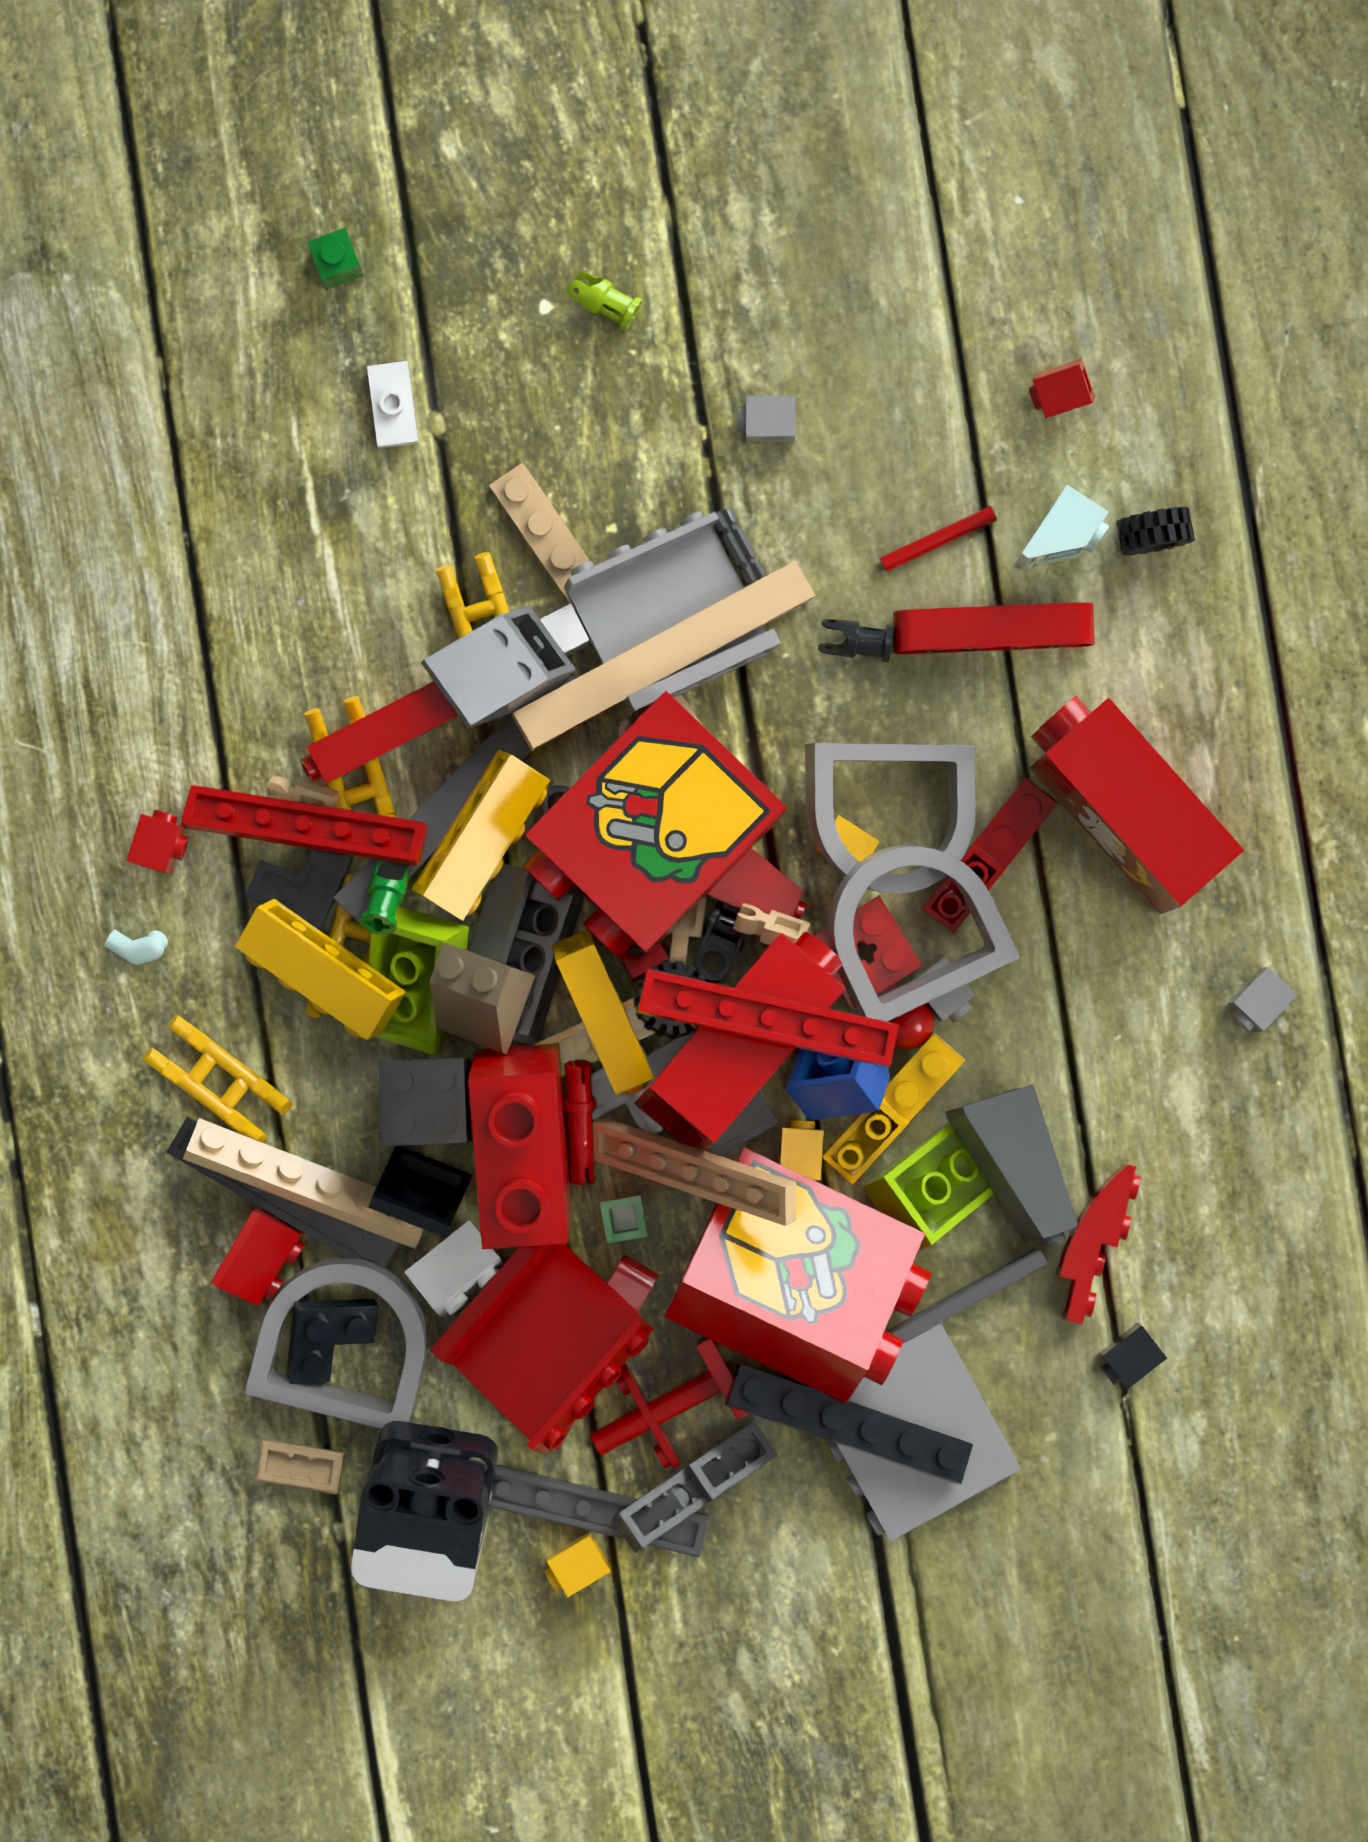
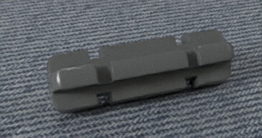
[715,508,766,585]

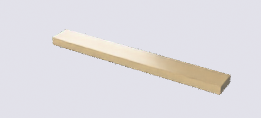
[511,560,816,751]

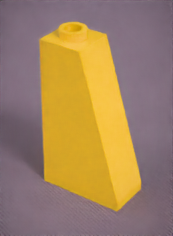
[551,929,654,1095]

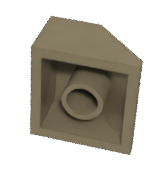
[429,943,535,1054]

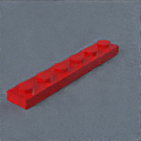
[181,785,428,866]
[637,969,899,1068]

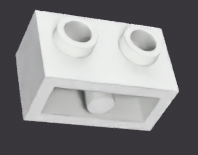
[404,1220,504,1317]

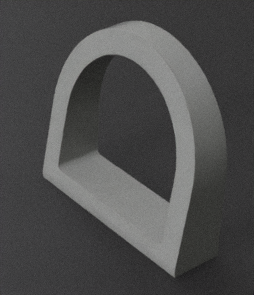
[805,743,975,893]
[828,845,1020,1022]
[244,1258,428,1429]

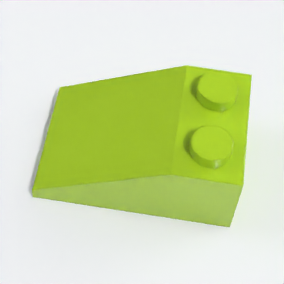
[369,906,469,1055]
[862,1123,994,1251]

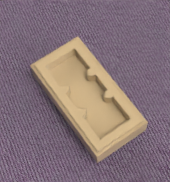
[255,1439,345,1495]

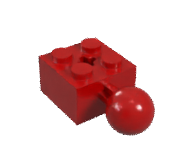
[814,895,934,1050]

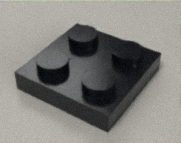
[368,1146,472,1238]

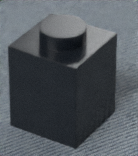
[1099,1323,1167,1389]

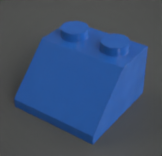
[785,1049,890,1121]

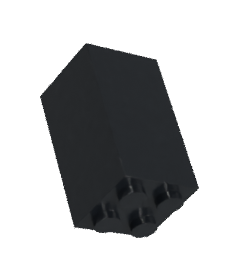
[379,1058,473,1146]

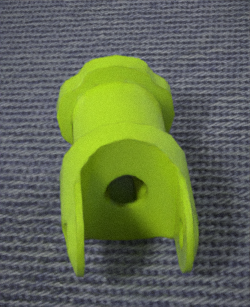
[566,272,642,332]

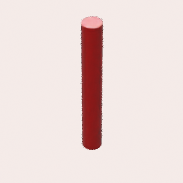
[879,506,997,572]

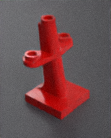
[590,1336,749,1468]

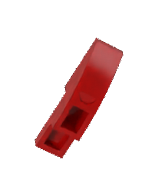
[922,777,1058,933]
[1056,1164,1141,1325]

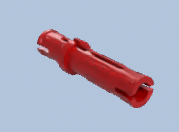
[563,1059,596,1185]

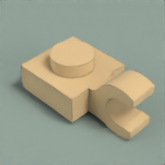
[668,897,706,965]

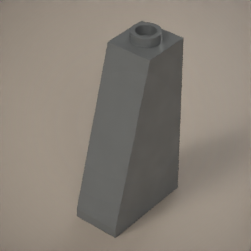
[945,1084,1078,1246]

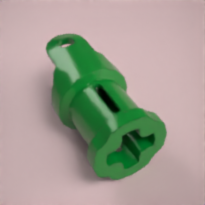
[359,860,409,935]

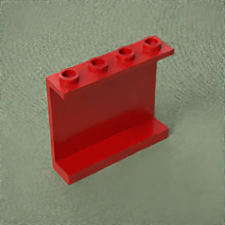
[430,1243,655,1454]

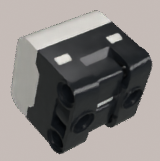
[351,1421,498,1601]

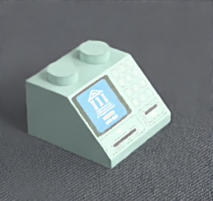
[1015,485,1109,569]

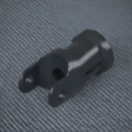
[818,618,893,663]

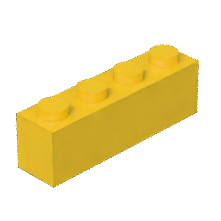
[411,749,550,921]
[235,899,406,1041]

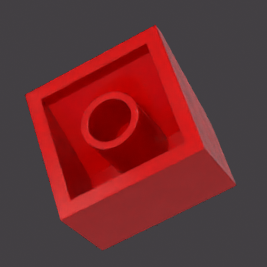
[210,1208,305,1306]

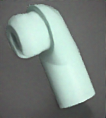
[104,929,168,965]

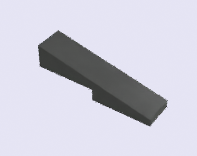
[612,1421,777,1553]

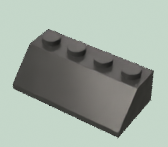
[469,863,585,1045]

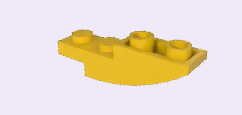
[822,1032,965,1185]

